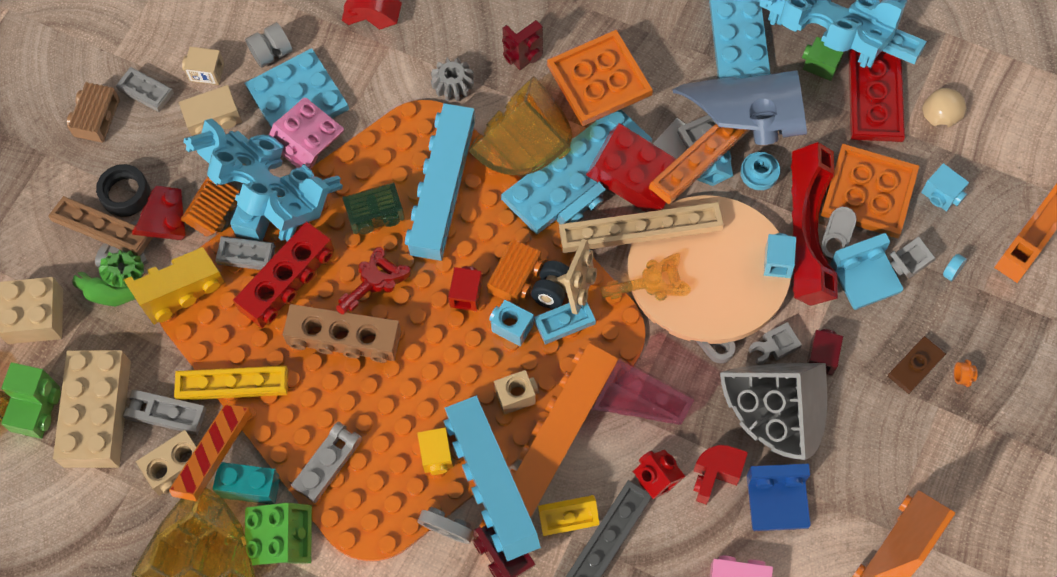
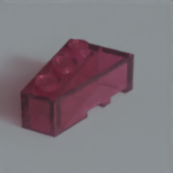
[592,358,695,425]

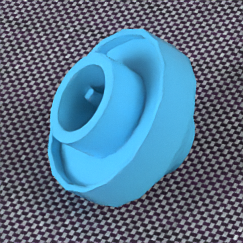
[740,152,780,190]

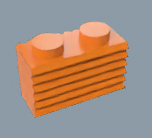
[181,176,240,237]
[487,239,544,305]

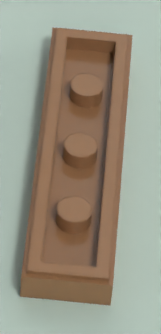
[48,196,153,256]

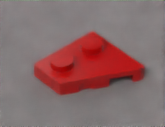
[132,185,185,240]

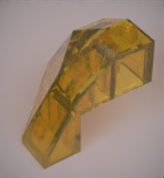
[131,488,255,577]

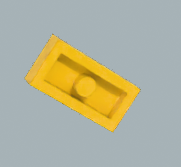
[538,495,599,536]

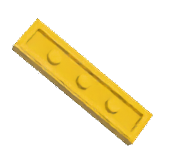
[174,366,288,400]

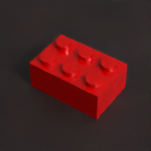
[586,123,676,212]

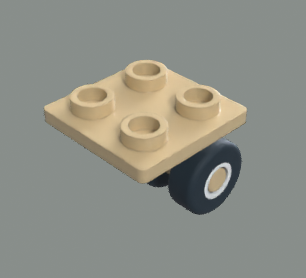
[531,239,597,315]

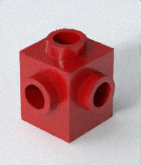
[632,449,686,499]

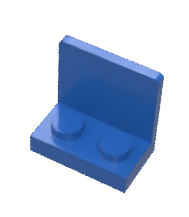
[747,464,811,531]

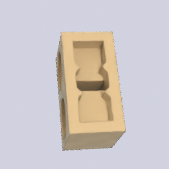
[136,430,197,496]

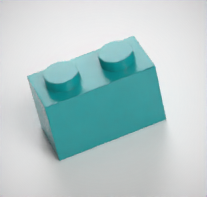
[212,462,280,505]

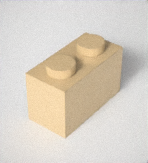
[179,85,242,136]

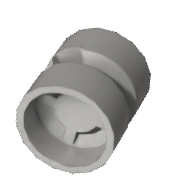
[245,22,293,68]

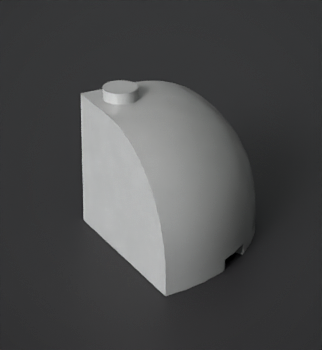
[720,363,827,460]

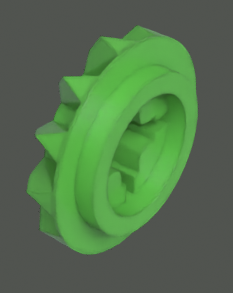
[99,249,144,287]

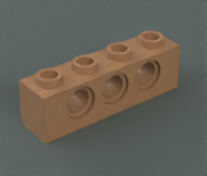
[283,304,401,363]

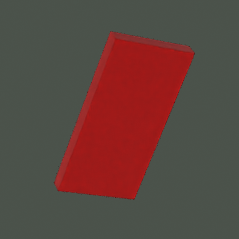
[848,49,905,142]

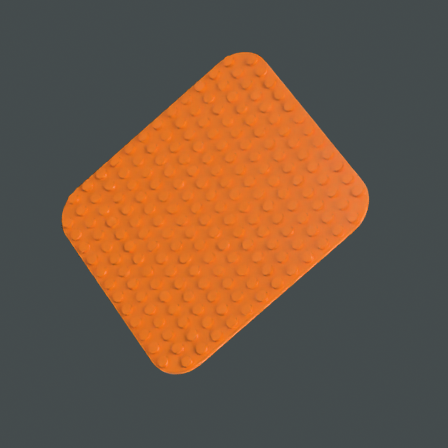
[160,100,645,561]

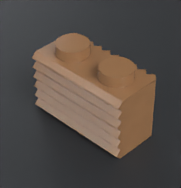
[67,82,120,143]

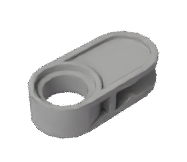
[821,207,856,259]

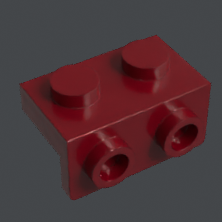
[502,20,543,70]
[472,525,536,577]

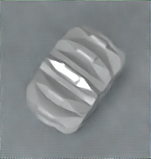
[431,57,474,102]

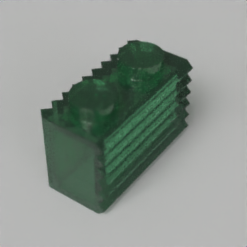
[342,182,405,234]

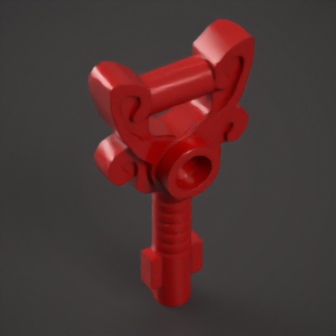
[336,247,411,314]

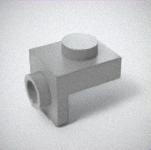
[890,236,936,279]

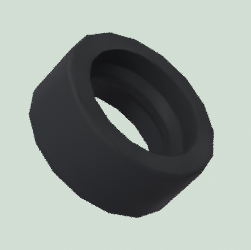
[96,164,150,217]

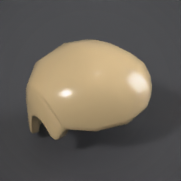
[922,88,967,127]

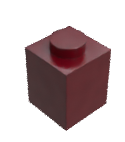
[807,329,844,376]

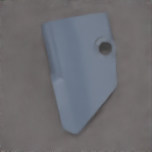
[672,70,807,145]

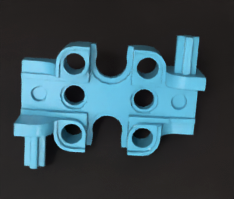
[759,0,907,68]
[184,118,343,241]

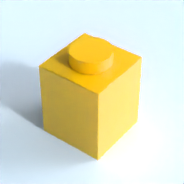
[418,427,453,475]

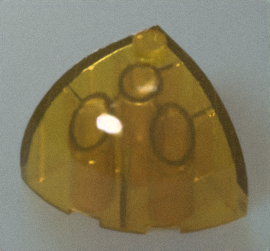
[469,76,572,175]

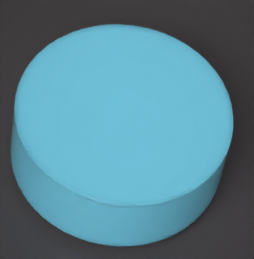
[943,254,967,282]

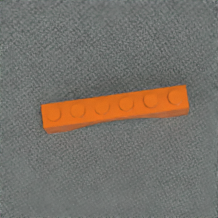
[994,183,1057,283]

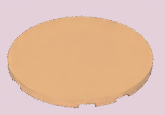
[628,195,791,344]

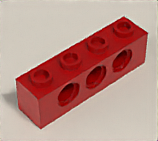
[233,221,334,329]

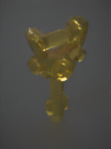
[601,253,691,301]

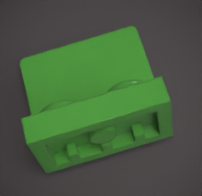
[244,503,312,566]

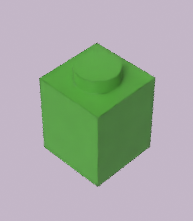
[802,37,844,81]

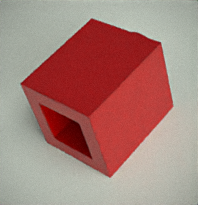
[448,266,483,311]

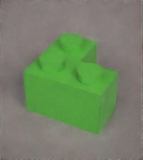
[1,362,61,439]

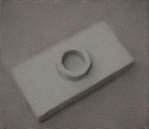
[116,67,174,112]
[215,236,275,270]

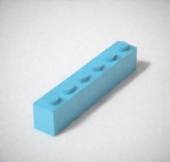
[405,103,475,261]
[443,395,541,561]

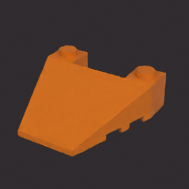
[852,490,955,577]

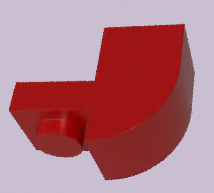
[341,0,402,30]
[693,445,748,505]

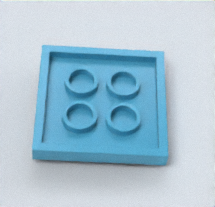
[245,48,349,128]

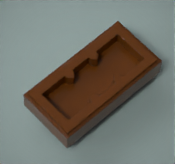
[887,336,946,394]

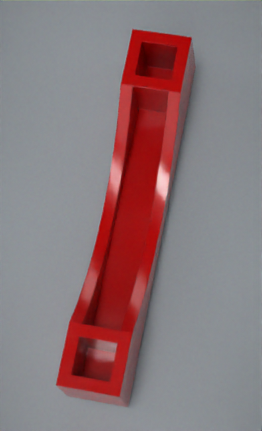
[791,142,838,306]

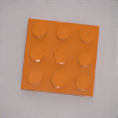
[547,30,653,126]
[821,144,919,239]

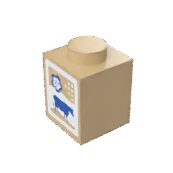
[182,47,225,85]

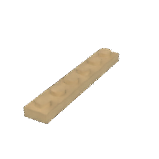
[559,202,724,253]

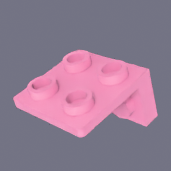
[269,97,344,169]

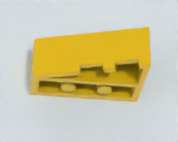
[124,247,224,325]

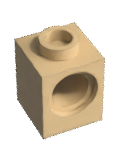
[494,370,539,415]

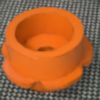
[954,360,977,387]

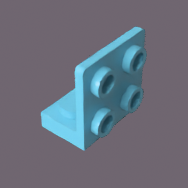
[830,233,903,310]

